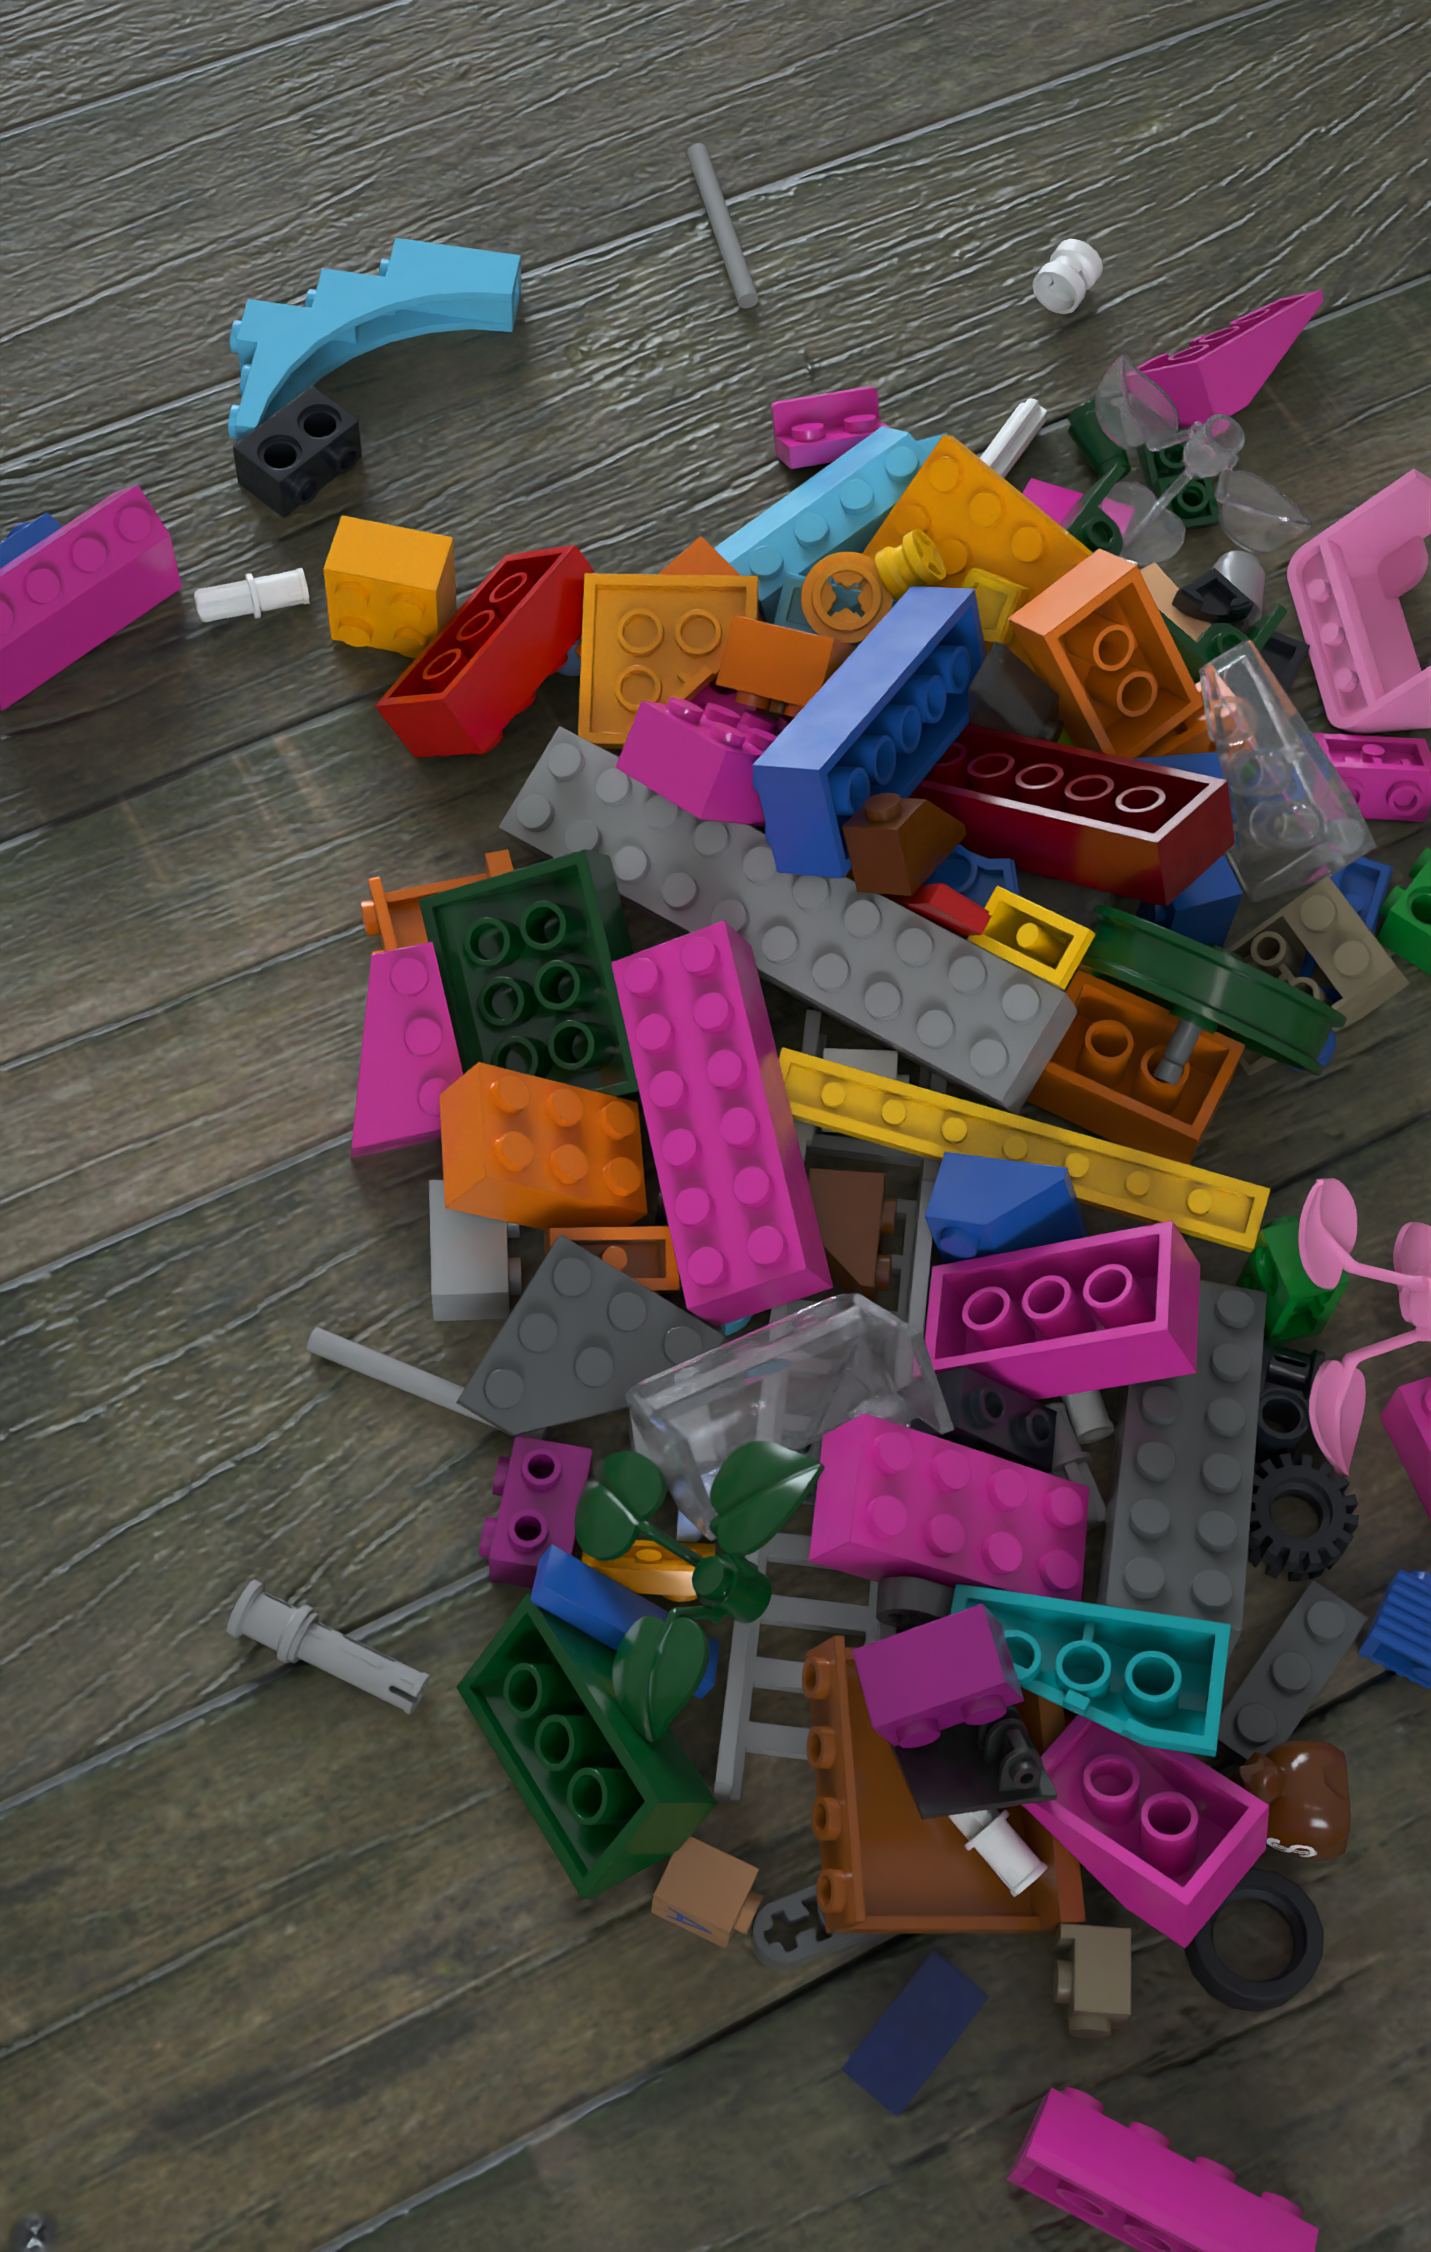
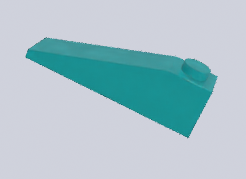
[950,1584,1231,1757]

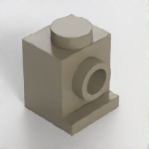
[1051,1923,1131,2038]

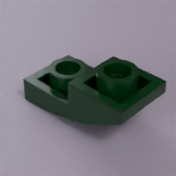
[1135,427,1221,534]

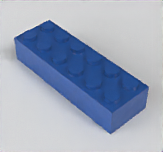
[752,586,993,878]

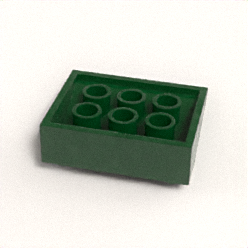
[418,849,641,1100]

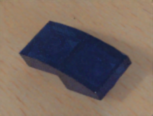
[841,1949,989,2117]

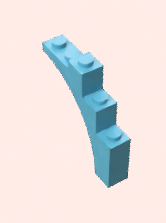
[228,238,521,442]

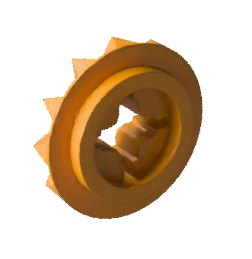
[801,552,893,645]

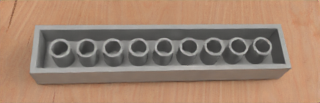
[499,726,1078,1115]

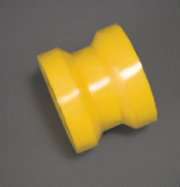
[875,529,946,600]

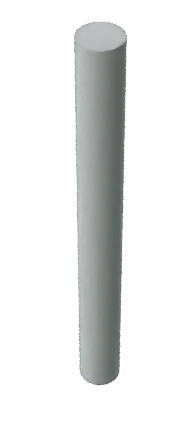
[687,143,759,309]
[307,1327,550,1440]

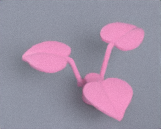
[1298,1178,1431,1476]

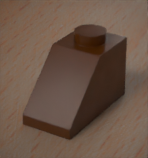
[842,793,967,896]

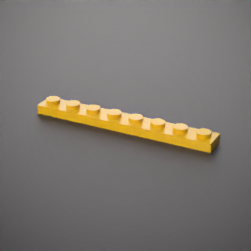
[779,1047,1270,1253]

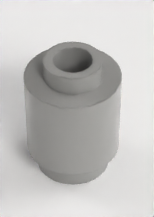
[1209,551,1265,633]

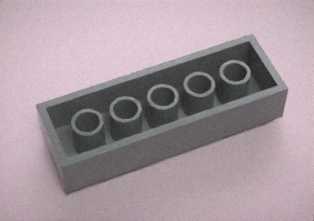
[1096,1280,1267,1664]

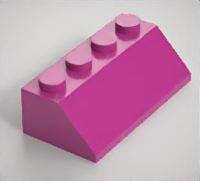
[0,485,182,711]
[1006,2087,1319,2252]

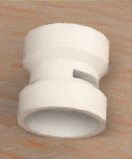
[1032,239,1103,314]

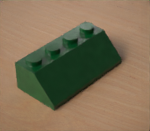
[456,1593,718,1899]

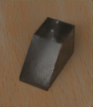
[968,641,1064,743]

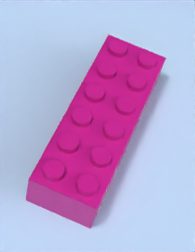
[611,920,833,1327]

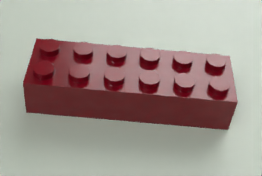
[908,723,1235,907]

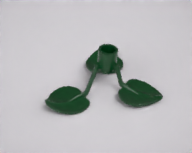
[574,1441,825,1744]

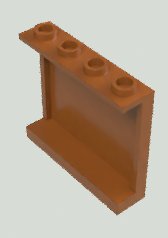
[802,1636,1086,1934]

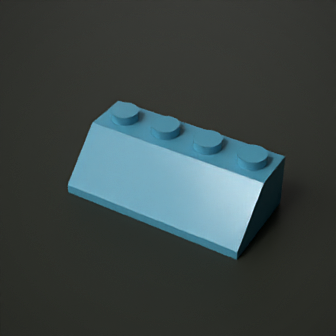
[714,426,929,624]

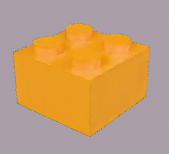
[323,515,457,658]

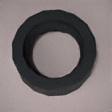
[1184,1868,1324,2012]

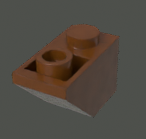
[808,1168,897,1314]

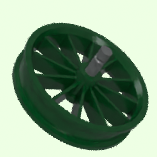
[1077,904,1347,1086]

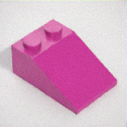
[1023,1714,1269,1948]

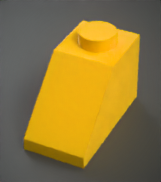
[967,886,1096,990]

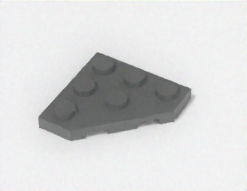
[456,1234,725,1437]

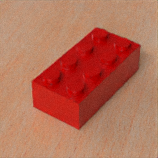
[375,545,595,758]

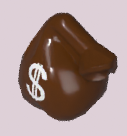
[1228,1740,1351,1861]

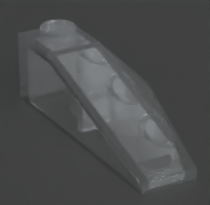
[1199,640,1377,903]

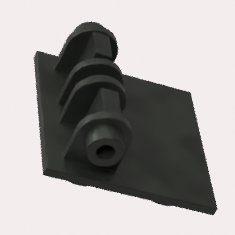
[889,1705,1057,1820]

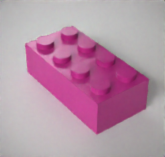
[616,697,794,827]
[921,1221,1200,1400]
[809,1413,1089,1602]

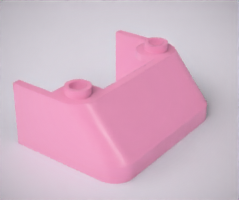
[1287,469,1431,735]

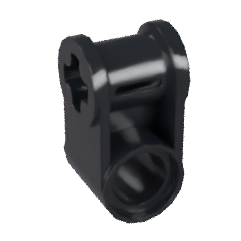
[1255,1336,1325,1465]

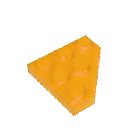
[578,573,759,750]

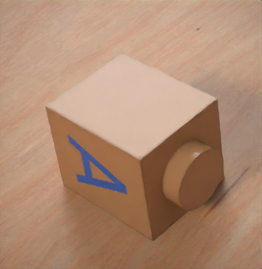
[651,1836,764,1949]

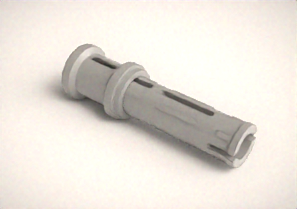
[226,1580,430,1715]

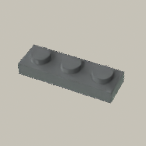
[1217,1580,1369,1766]

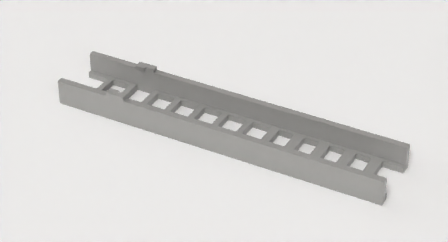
[713,1009,947,1805]

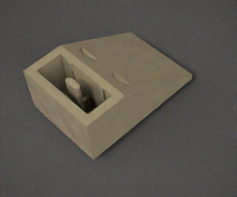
[1227,875,1410,1076]

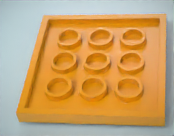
[853,434,1093,728]

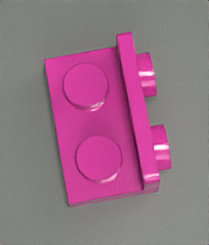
[771,386,891,469]
[1309,733,1431,822]

